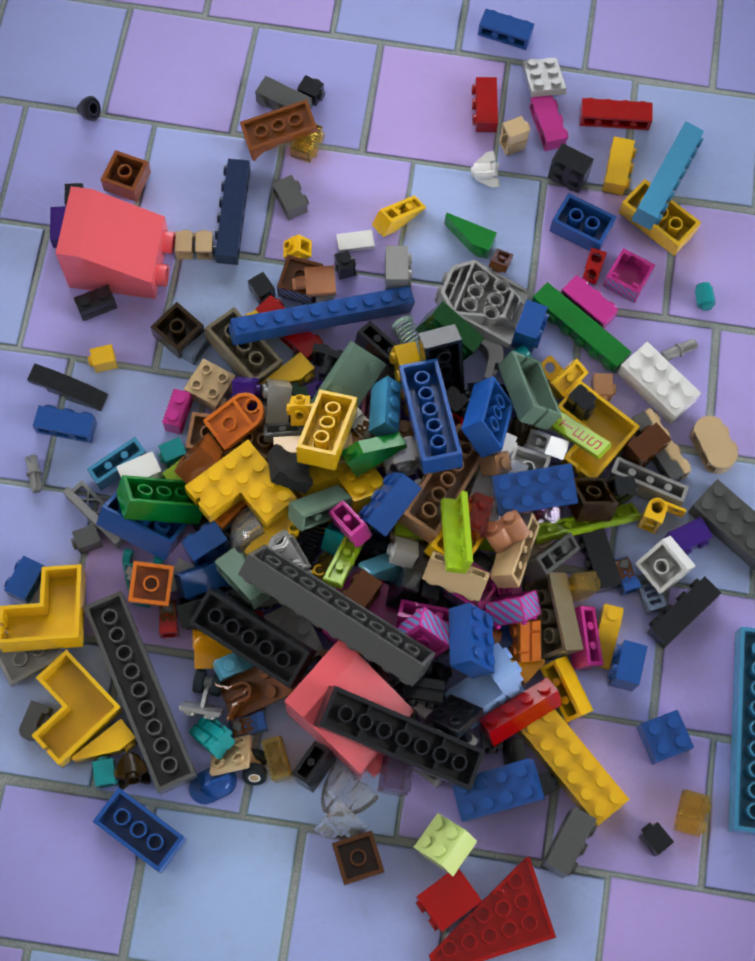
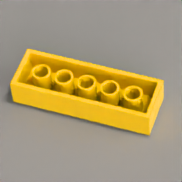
[517,709,630,826]

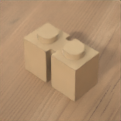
[499,116,530,156]
[175,230,214,260]

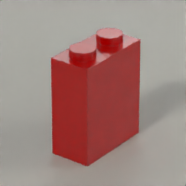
[415,869,482,933]

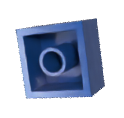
[511,300,549,354]
[181,521,230,566]
[607,639,648,692]
[636,709,694,765]

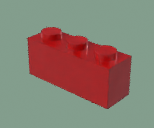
[471,77,498,132]

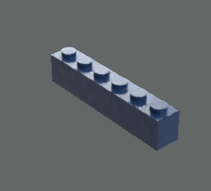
[212,158,251,265]

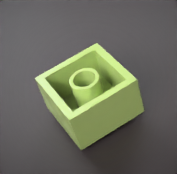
[414,813,477,876]

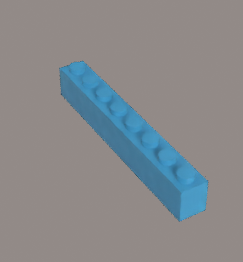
[631,121,704,230]

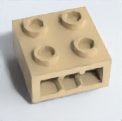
[184,358,236,411]

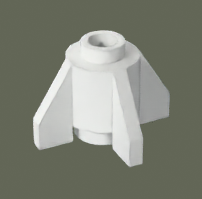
[471,151,500,188]

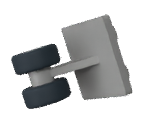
[179,669,225,720]

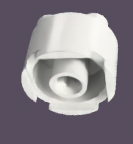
[383,436,422,477]

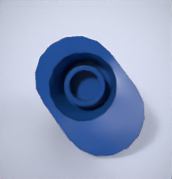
[189,768,237,805]

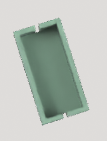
[498,351,562,430]

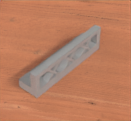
[62,480,126,549]

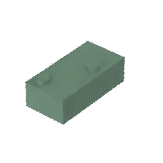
[311,341,386,408]

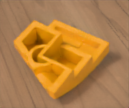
[192,628,233,669]

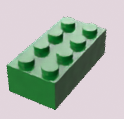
[116,475,203,524]

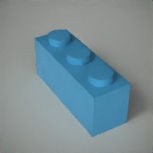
[368,376,401,437]
[87,437,147,491]

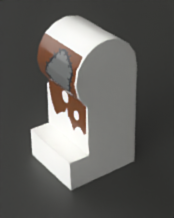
[352,408,376,440]

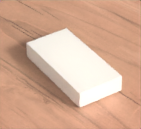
[336,230,375,253]

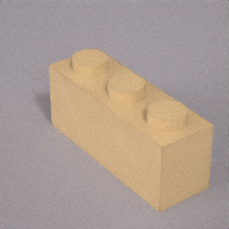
[422,551,490,602]

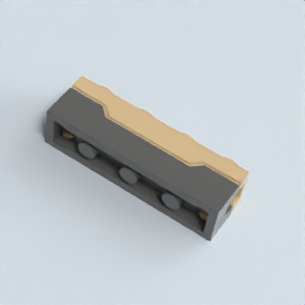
[631,408,691,482]

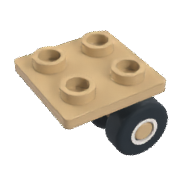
[210,734,268,785]

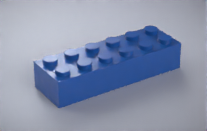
[399,358,463,474]

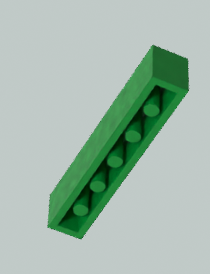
[532,282,632,374]

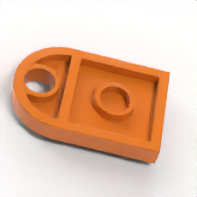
[202,393,265,451]

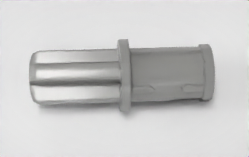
[661,339,698,361]
[25,455,43,493]

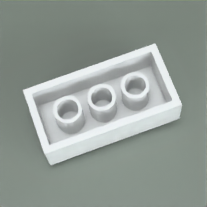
[617,342,701,425]

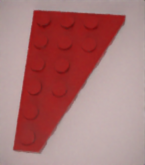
[429,856,556,961]

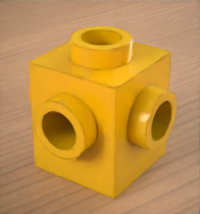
[283,234,312,259]
[286,394,314,426]

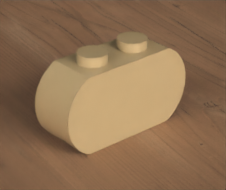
[690,416,738,474]

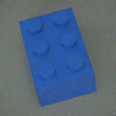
[549,193,617,255]
[359,472,422,537]
[449,603,495,679]

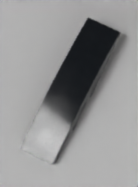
[27,363,108,411]

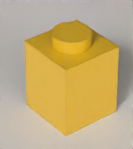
[88,344,118,373]

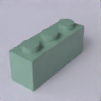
[288,485,352,531]
[215,548,272,610]

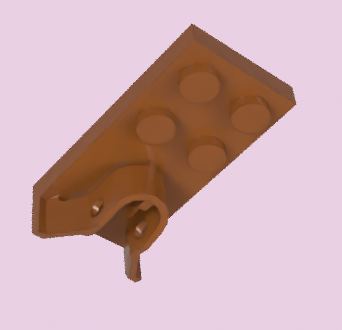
[240,99,318,161]
[215,666,302,721]

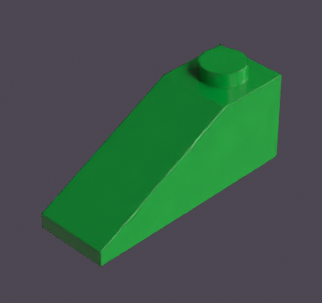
[444,213,497,259]
[342,432,407,477]

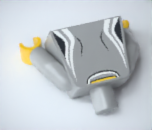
[268,523,324,578]

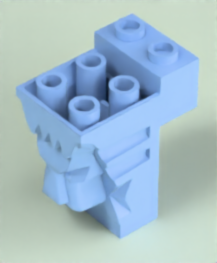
[444,642,525,729]

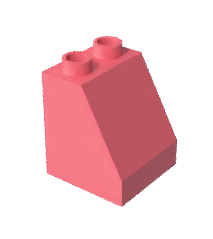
[55,186,176,299]
[284,640,414,778]

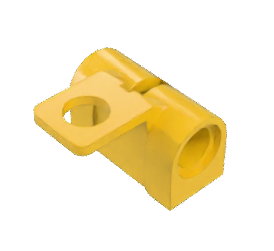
[541,356,589,399]
[637,498,687,534]

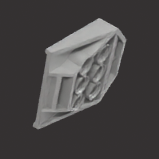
[435,260,530,348]

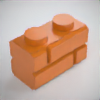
[510,619,541,662]

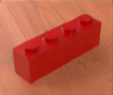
[579,98,653,130]
[255,295,323,362]
[479,677,562,747]

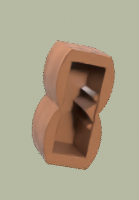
[482,510,530,554]

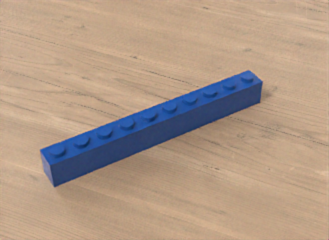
[229,286,415,346]

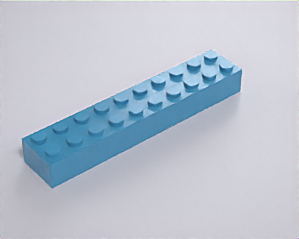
[728,627,755,835]

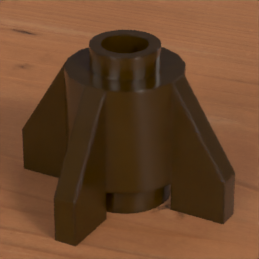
[507,414,538,446]
[114,752,151,790]

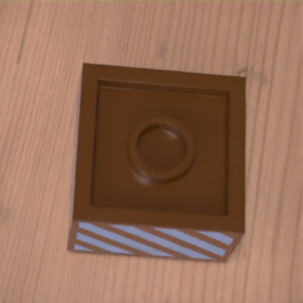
[277,255,323,304]

